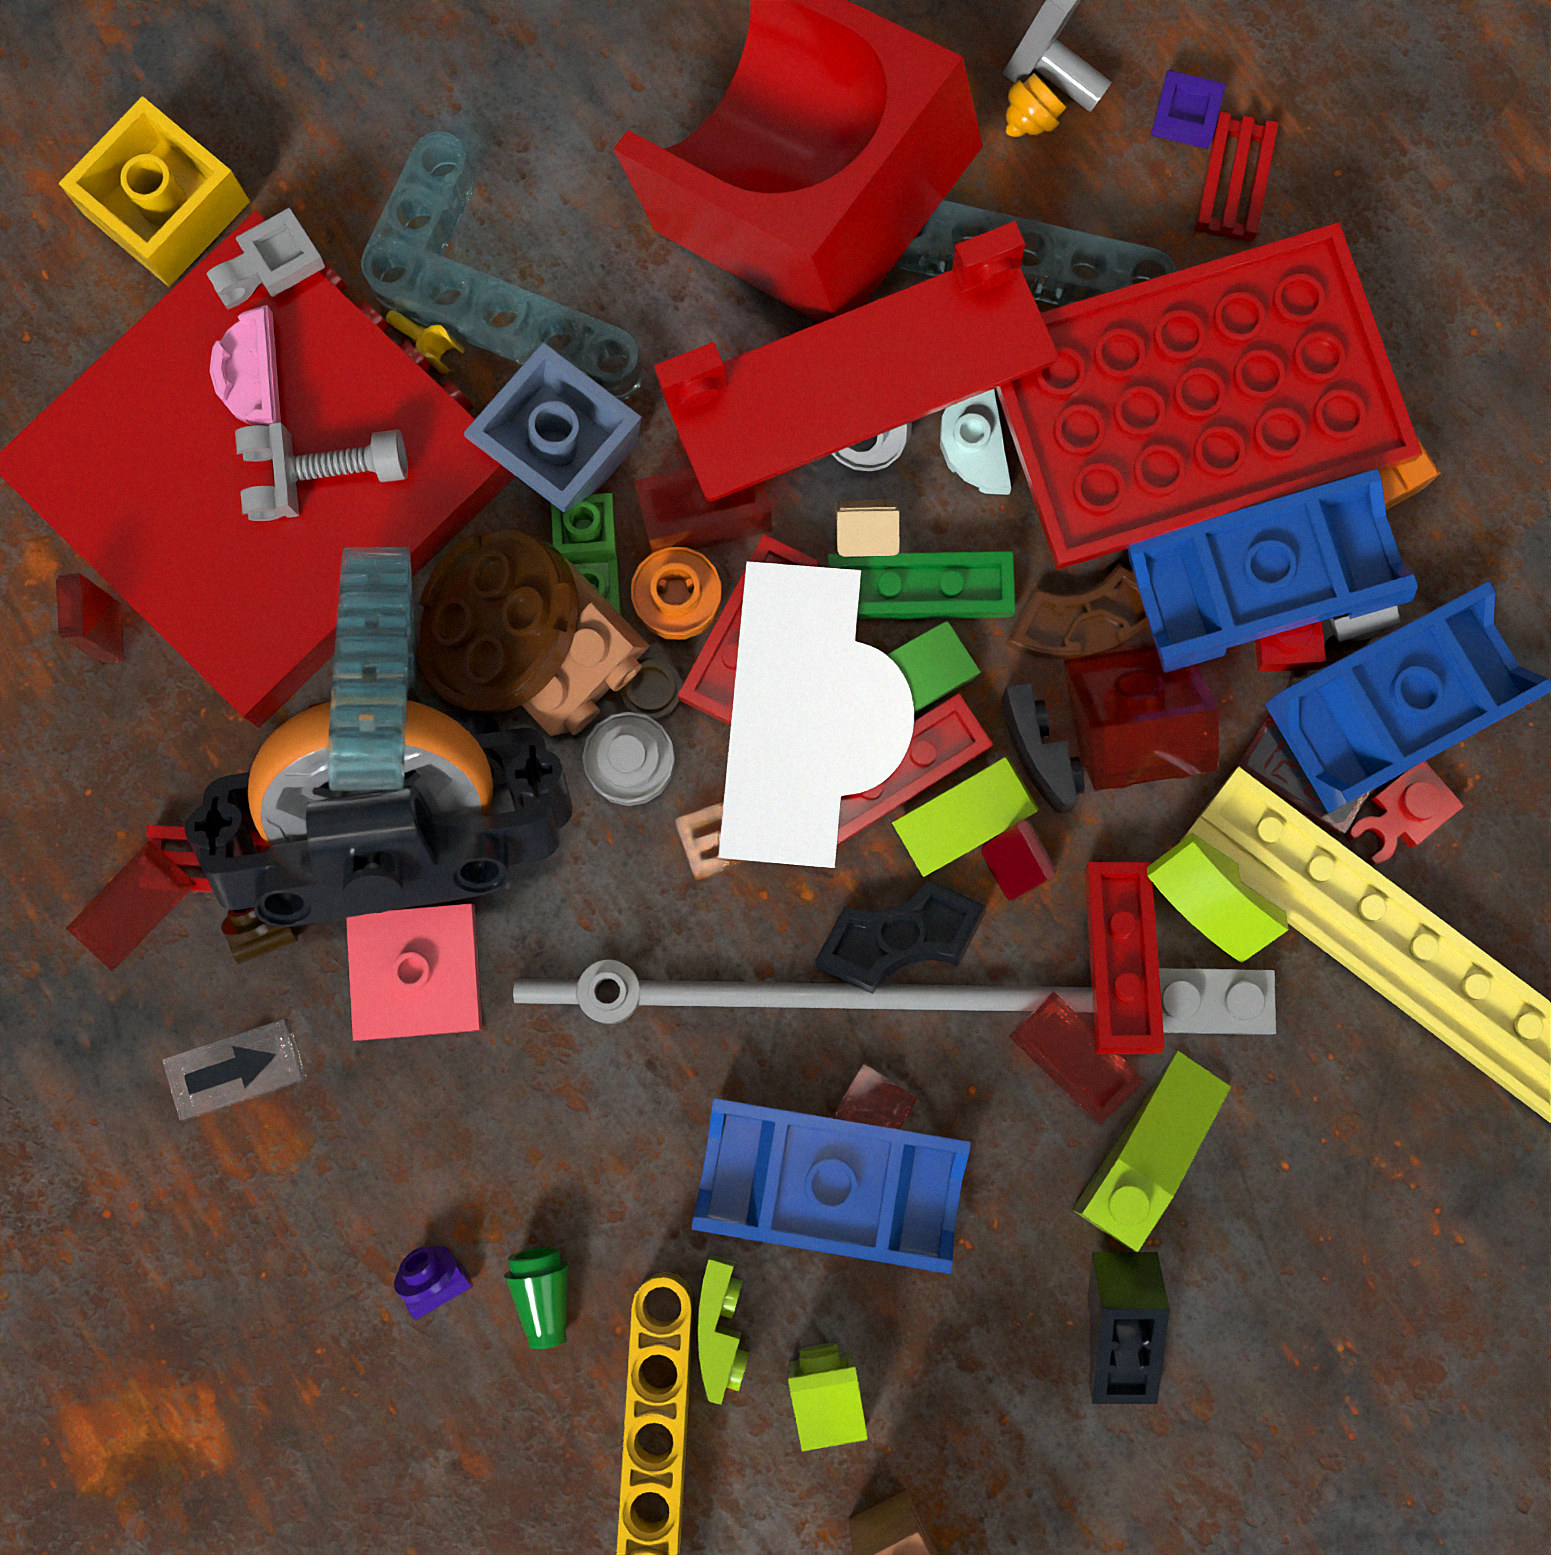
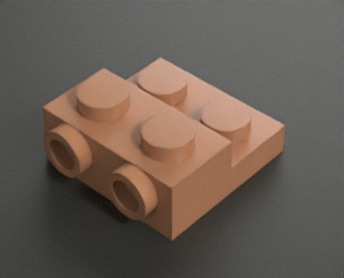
[522,558,650,736]

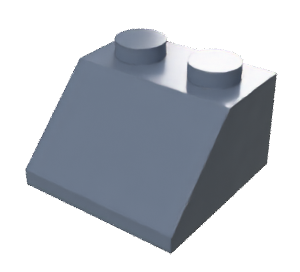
[464,342,642,512]

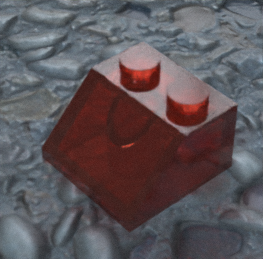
[1064,645,1219,791]

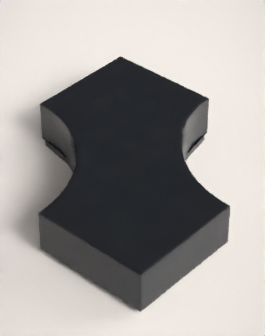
[815,880,986,994]

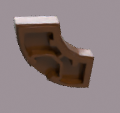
[1006,563,1149,659]

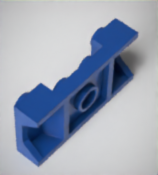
[1128,469,1418,673]
[1265,581,1551,813]
[691,1098,971,1274]

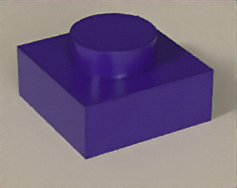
[1150,70,1226,149]

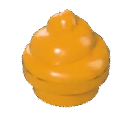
[1006,73,1067,137]

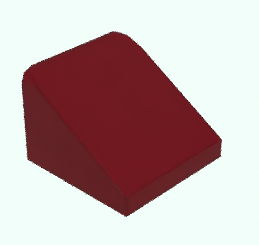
[981,819,1057,901]

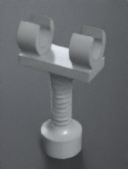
[235,422,408,521]

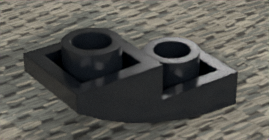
[1001,683,1085,814]

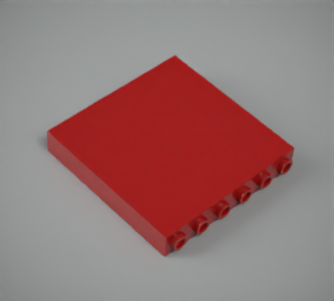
[0,210,516,728]

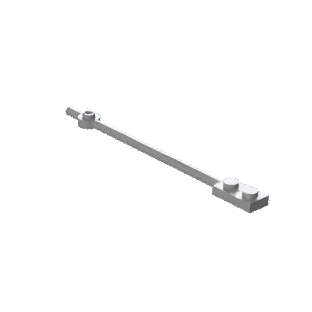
[513,960,1276,1035]

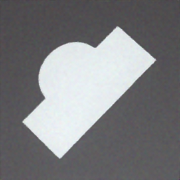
[718,562,914,868]

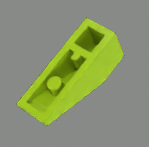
[1072,1051,1231,1252]

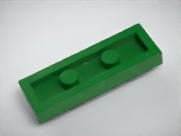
[827,551,1015,620]

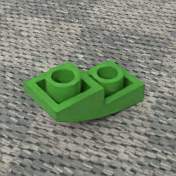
[551,493,622,616]
[887,621,981,716]

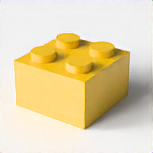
[58,96,250,287]

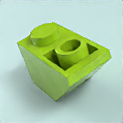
[788,1343,868,1451]

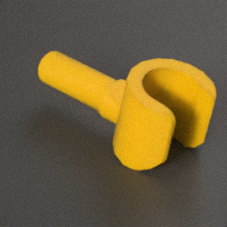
[386,310,464,374]

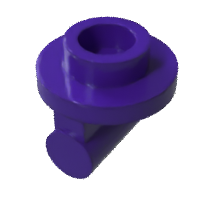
[394,1246,473,1320]

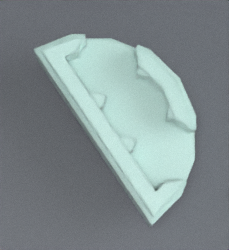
[940,389,1012,495]

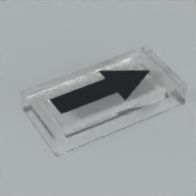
[162,1019,307,1121]

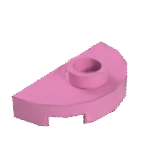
[209,305,281,426]

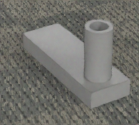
[1002,0,1112,112]

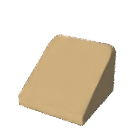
[836,499,899,557]

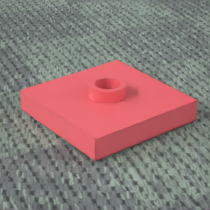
[346,904,483,1041]

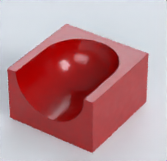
[613,0,983,323]

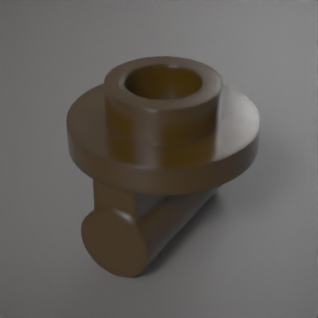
[221,907,298,964]

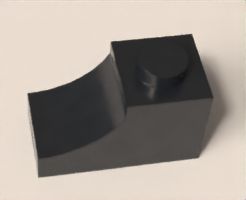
[1088,1252,1170,1404]

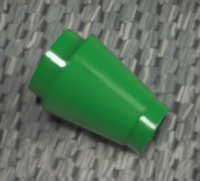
[504,1246,568,1349]

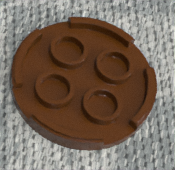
[415,527,578,714]

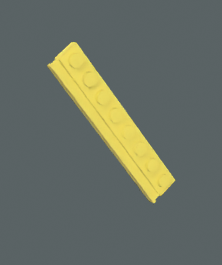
[1180,767,1551,1123]

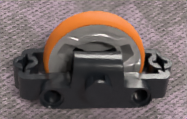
[184,680,573,927]

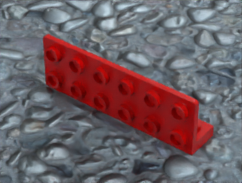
[654,221,1058,502]

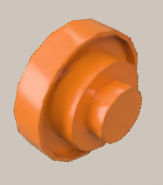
[631,547,722,640]

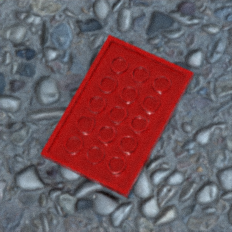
[996,222,1423,570]

